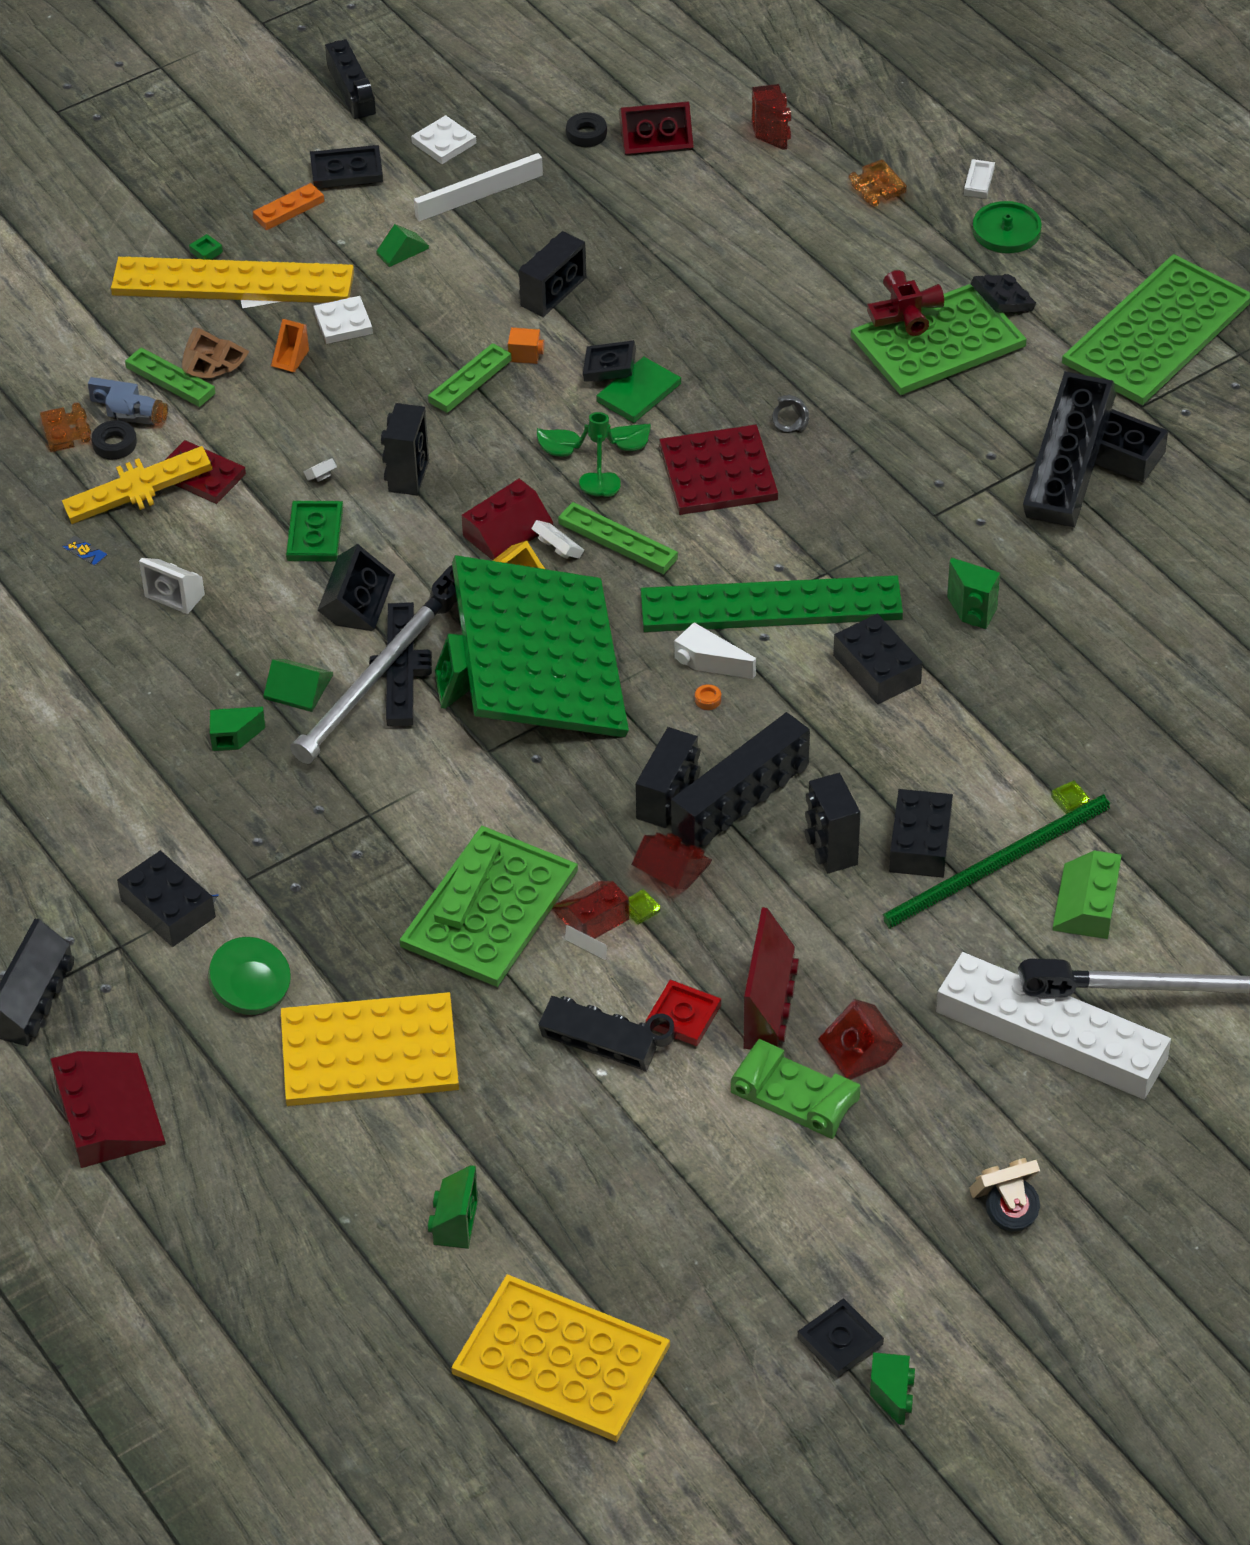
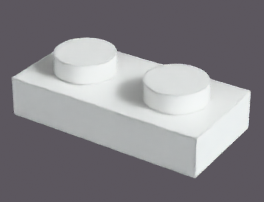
[531,520,584,559]

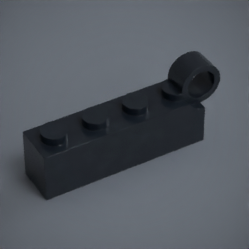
[325,39,376,120]
[538,996,676,1072]

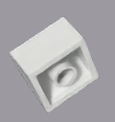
[139,558,205,614]

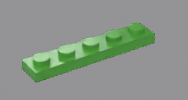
[558,502,678,574]

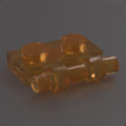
[848,159,907,206]
[40,403,91,452]

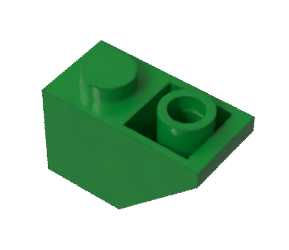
[210,706,266,751]
[870,1352,915,1425]

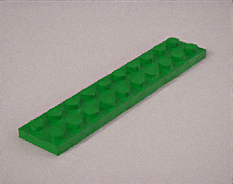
[641,575,903,632]

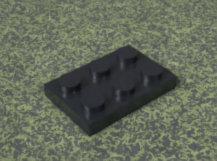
[310,145,383,188]

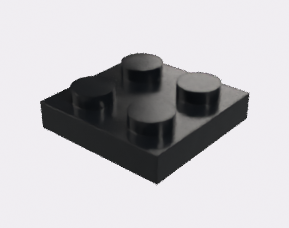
[970,274,1036,312]
[582,340,636,382]
[797,1298,884,1378]

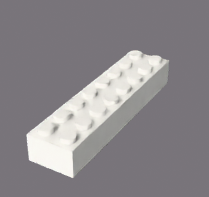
[936,952,1171,1100]

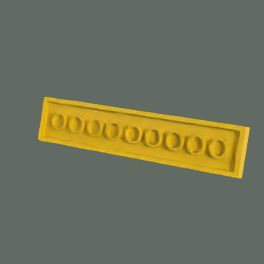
[111,256,354,303]

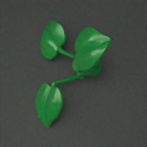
[537,412,651,497]

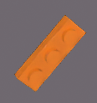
[253,183,325,231]

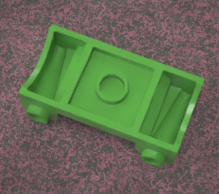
[731,1039,861,1139]

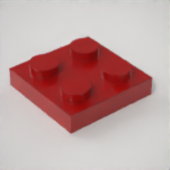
[646,979,721,1046]

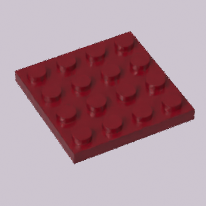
[659,424,778,515]

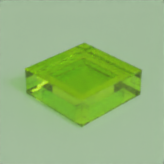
[1051,780,1089,814]
[621,889,660,925]

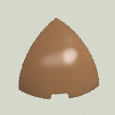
[182,327,249,378]

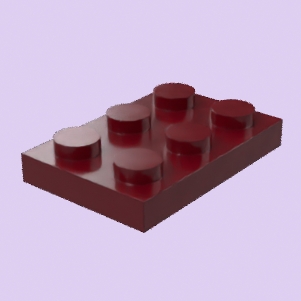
[165,440,246,504]

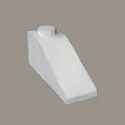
[674,623,756,679]

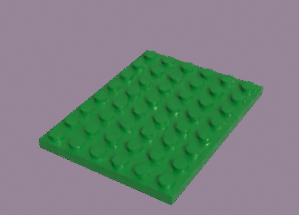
[452,555,629,737]

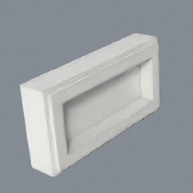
[964,159,995,199]

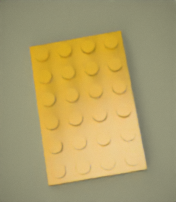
[281,992,459,1106]
[451,1274,670,1442]

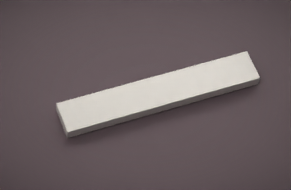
[414,153,543,221]

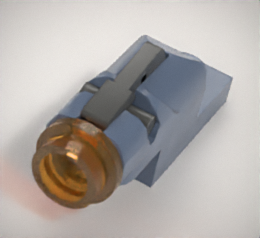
[88,377,168,425]

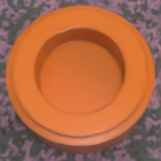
[695,684,721,710]

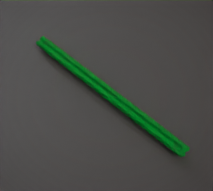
[883,794,1110,929]

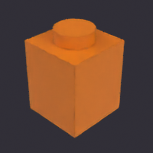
[508,327,545,364]

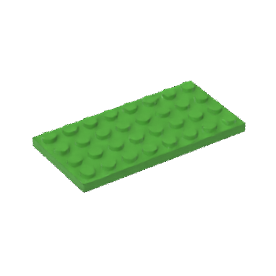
[1062,254,1250,405]

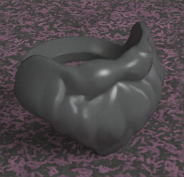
[772,394,810,433]

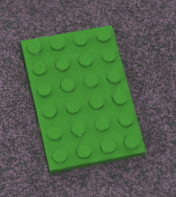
[851,284,1027,395]
[400,825,578,987]

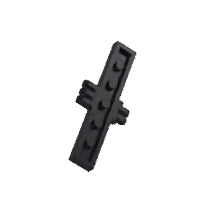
[369,602,432,726]

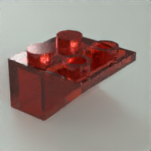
[751,84,791,150]
[631,833,712,889]

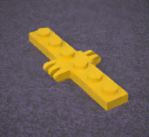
[62,446,213,524]

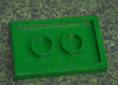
[596,356,681,423]
[286,501,344,562]

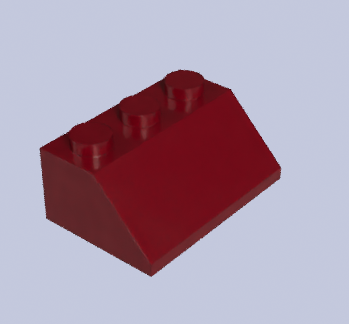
[619,101,694,154]
[461,478,554,560]

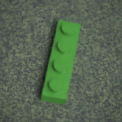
[428,343,512,413]
[125,347,216,407]
[434,834,501,929]

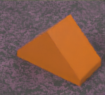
[271,319,309,372]

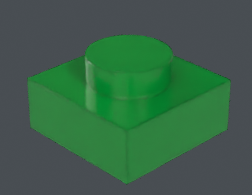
[189,234,223,260]

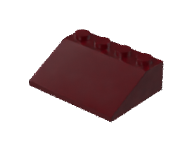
[743,907,799,1050]
[50,1051,166,1168]

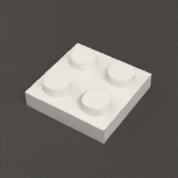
[411,115,476,164]
[314,296,373,344]

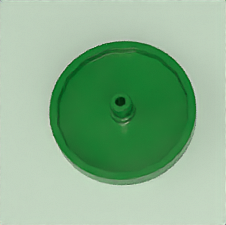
[973,201,1042,253]
[208,937,291,1015]

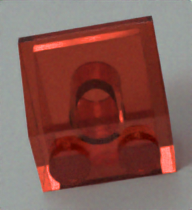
[552,881,629,939]
[818,999,903,1080]

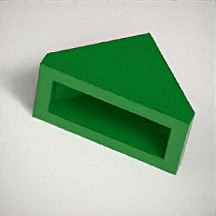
[376,224,429,267]

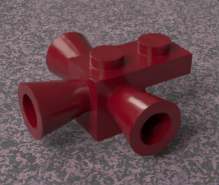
[867,270,945,336]

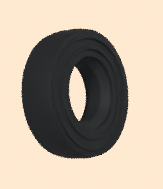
[566,112,607,147]
[91,420,137,460]

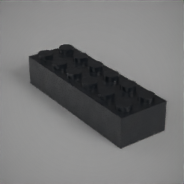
[1023,371,1116,528]
[671,712,810,852]

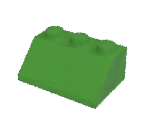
[1053,850,1122,939]

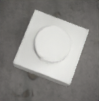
[303,458,337,481]

